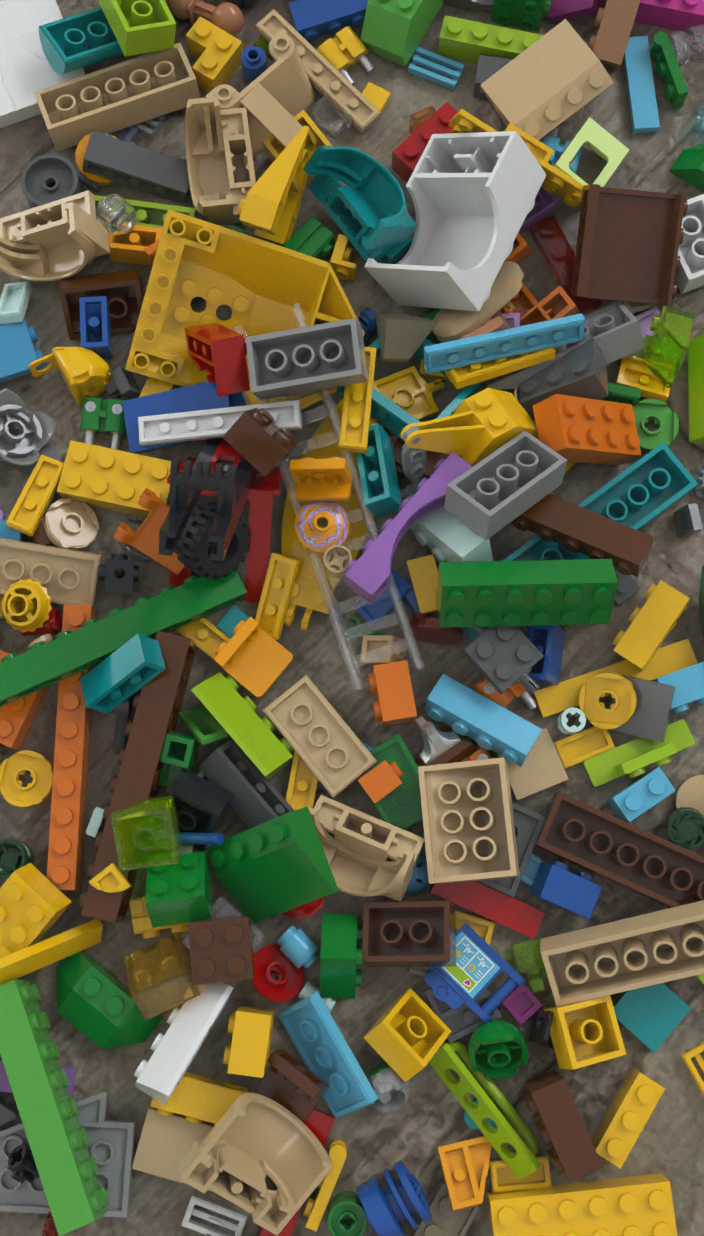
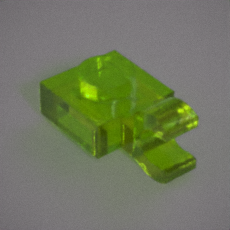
[512,938,545,993]

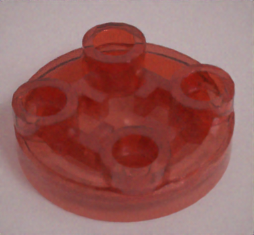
[407,613,464,645]

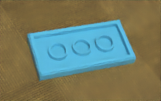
[277,992,378,1118]

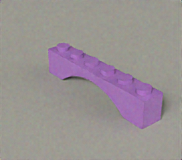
[344,452,473,605]

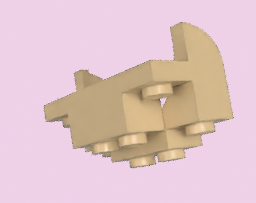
[308,795,425,902]

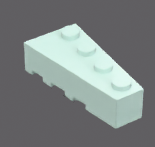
[402,491,493,562]

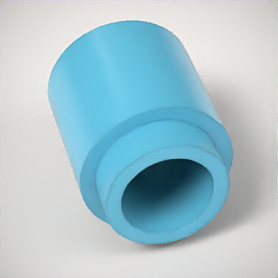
[276,925,319,969]

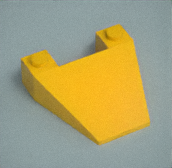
[238,125,317,246]

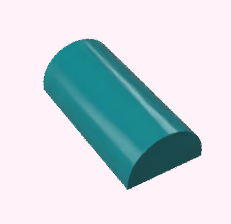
[39,7,123,75]

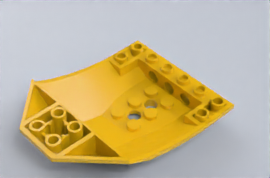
[125,209,365,410]

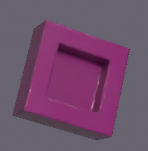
[502,984,543,1025]

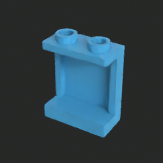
[0,318,47,383]

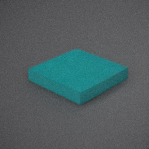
[613,983,691,1053]

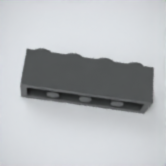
[82,131,189,204]
[198,738,294,829]

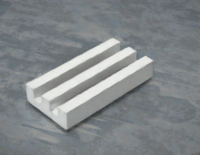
[181,1193,248,1236]

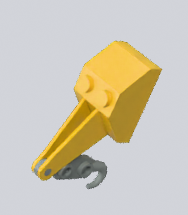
[400,388,538,498]

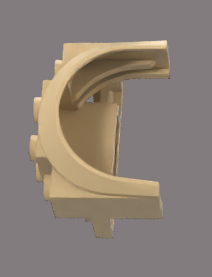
[185,96,256,226]
[0,190,110,282]

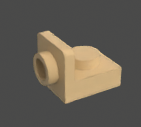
[361,635,406,664]

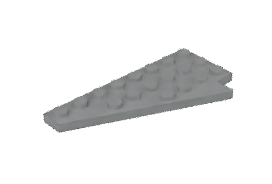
[0,1090,136,1218]

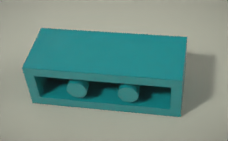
[356,423,402,517]
[80,633,166,714]

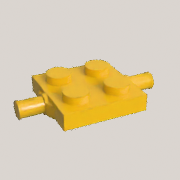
[370,366,444,434]

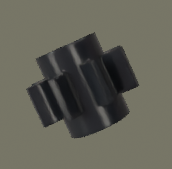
[8,1143,40,1183]

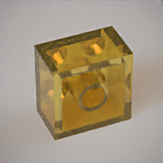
[124,933,200,1020]

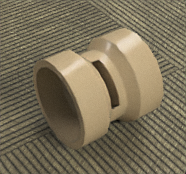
[323,545,352,578]

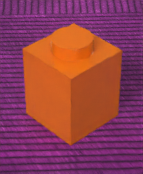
[358,760,404,804]

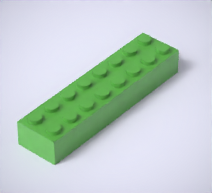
[0,979,109,1236]

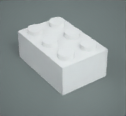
[675,194,704,294]

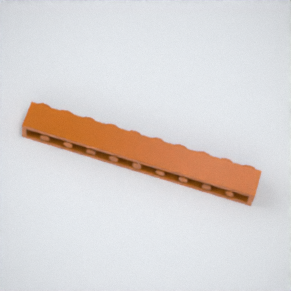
[47,605,98,890]

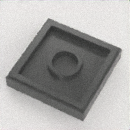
[610,674,675,742]

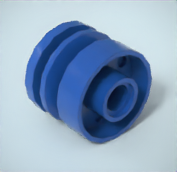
[357,1160,433,1236]

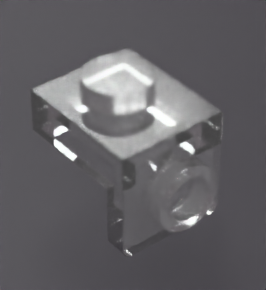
[309,94,354,140]

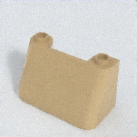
[206,30,315,158]

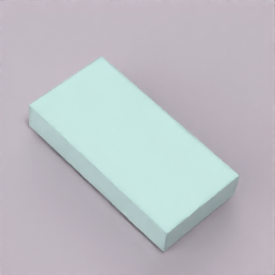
[0,281,32,324]

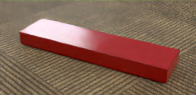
[429,881,545,939]

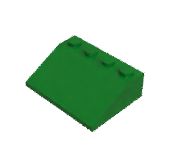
[206,807,339,923]

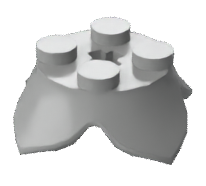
[0,388,57,466]

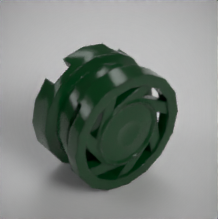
[666,807,704,850]

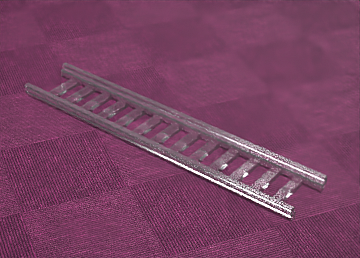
[233,303,425,691]

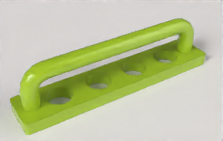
[429,1041,540,1179]

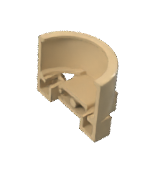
[178,1092,333,1236]

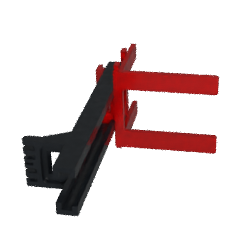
[159,438,285,603]

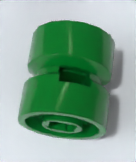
[327,1191,367,1236]

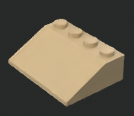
[480,19,614,140]
[418,757,520,884]

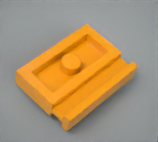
[615,356,675,403]

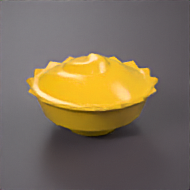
[1,579,52,633]

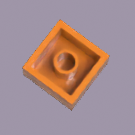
[368,660,417,728]

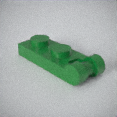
[649,32,688,109]

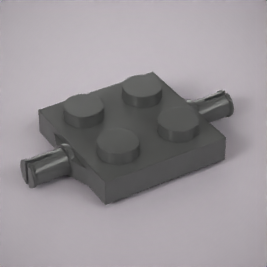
[463,626,544,694]

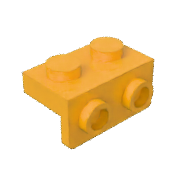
[289,457,353,501]

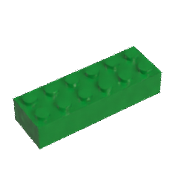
[436,559,618,628]

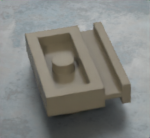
[412,1181,480,1236]

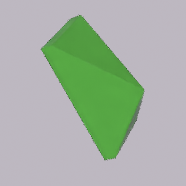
[178,705,228,746]

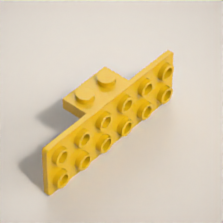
[448,109,584,208]

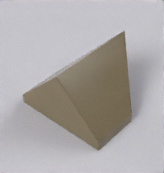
[375,313,439,362]

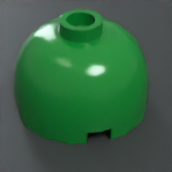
[468,1020,529,1079]

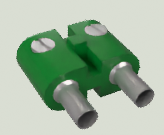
[80,397,127,450]

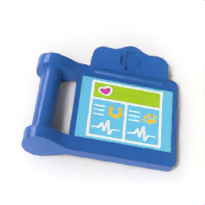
[424,924,526,1023]

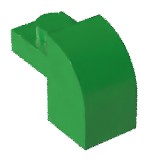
[158,731,199,787]

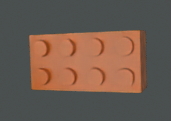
[533,394,642,466]

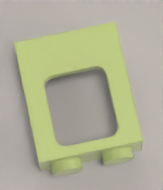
[554,117,629,187]

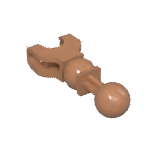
[165,0,244,36]

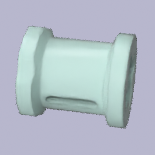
[557,707,586,735]

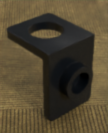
[528,1011,554,1050]

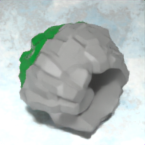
[366,1064,410,1113]

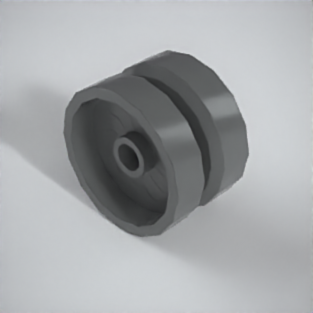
[20,154,84,208]

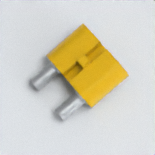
[317,26,375,86]

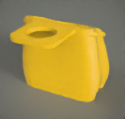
[29,347,111,405]

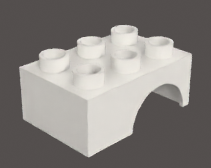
[364,131,546,311]

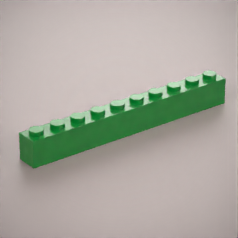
[0,570,247,707]

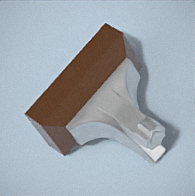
[415,716,476,767]

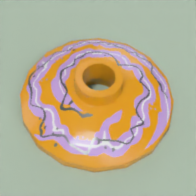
[294,500,350,553]

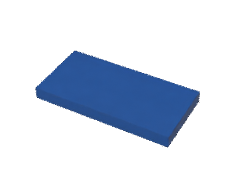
[122,382,232,454]

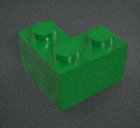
[320,913,363,999]

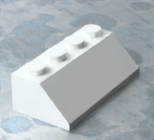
[134,981,233,1106]

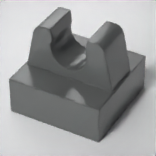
[105,366,141,399]
[673,503,704,538]

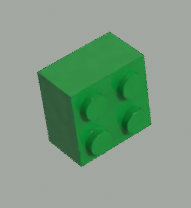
[145,851,212,928]

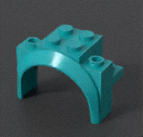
[303,146,418,263]

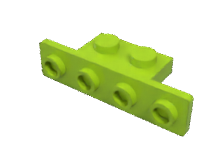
[583,719,695,787]

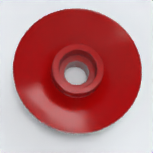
[251,944,304,1003]

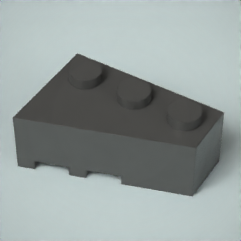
[519,338,609,422]

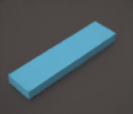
[623,36,660,134]

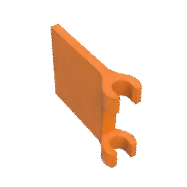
[114,488,184,575]

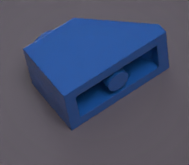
[79,296,113,359]

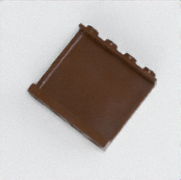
[571,184,688,305]

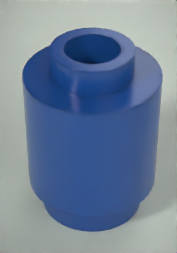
[241,46,267,83]

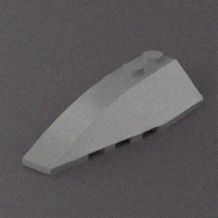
[484,301,645,390]

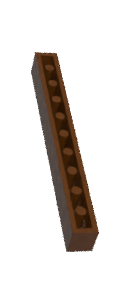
[392,437,654,577]

